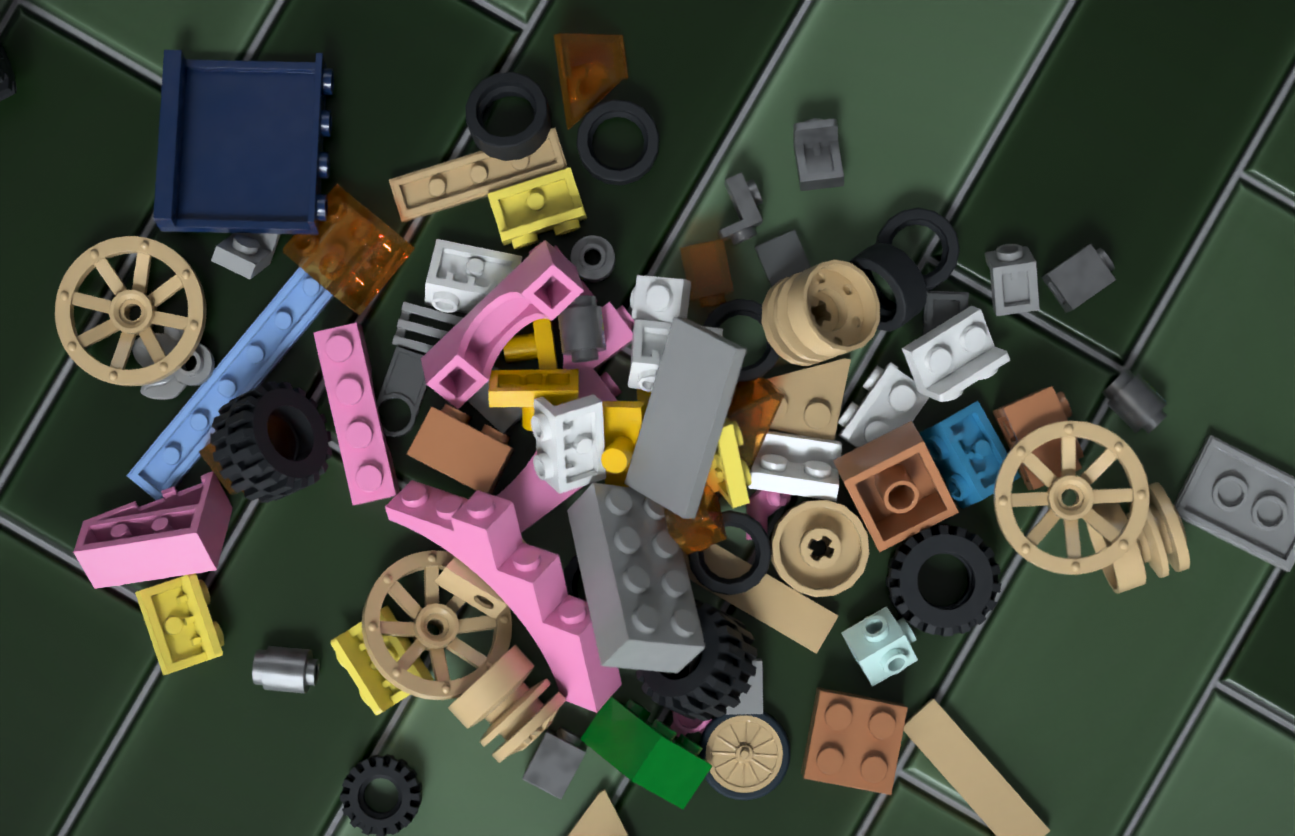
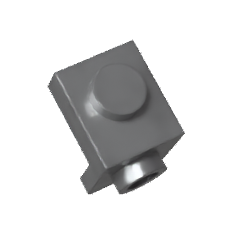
[793,118,844,191]
[718,172,763,245]

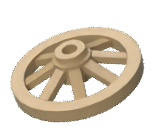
[55,236,207,386]
[994,421,1149,575]
[362,550,512,700]

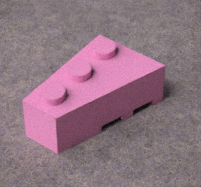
[73,471,233,589]

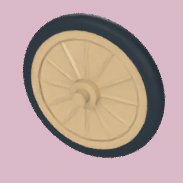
[699,711,790,800]

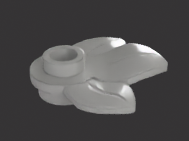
[132,326,215,400]

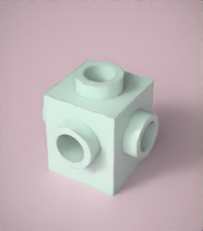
[841,606,918,687]

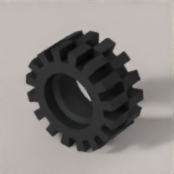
[340,754,422,836]

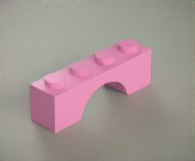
[421,240,584,409]
[313,323,400,505]

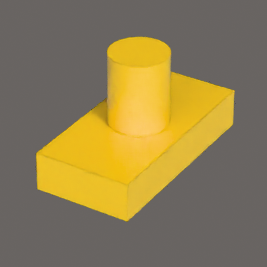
[503,318,558,370]
[488,369,579,431]
[601,401,646,487]

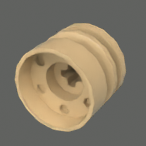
[762,259,880,366]
[1086,482,1190,594]
[448,644,567,763]

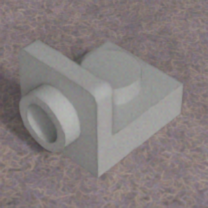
[211,233,281,280]
[985,244,1040,316]

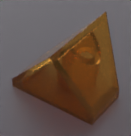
[554,33,628,130]
[726,378,785,472]

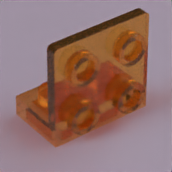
[283,185,415,315]

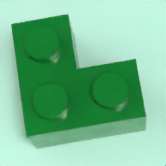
[580,696,713,809]

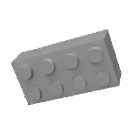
[567,483,706,673]

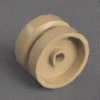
[770,500,869,597]

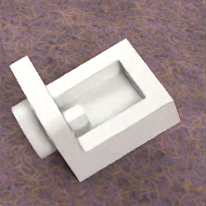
[630,275,692,323]

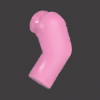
[746,490,791,540]

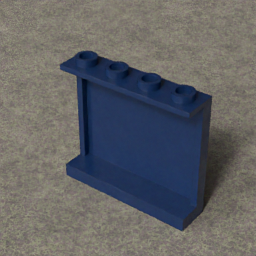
[153,50,334,235]

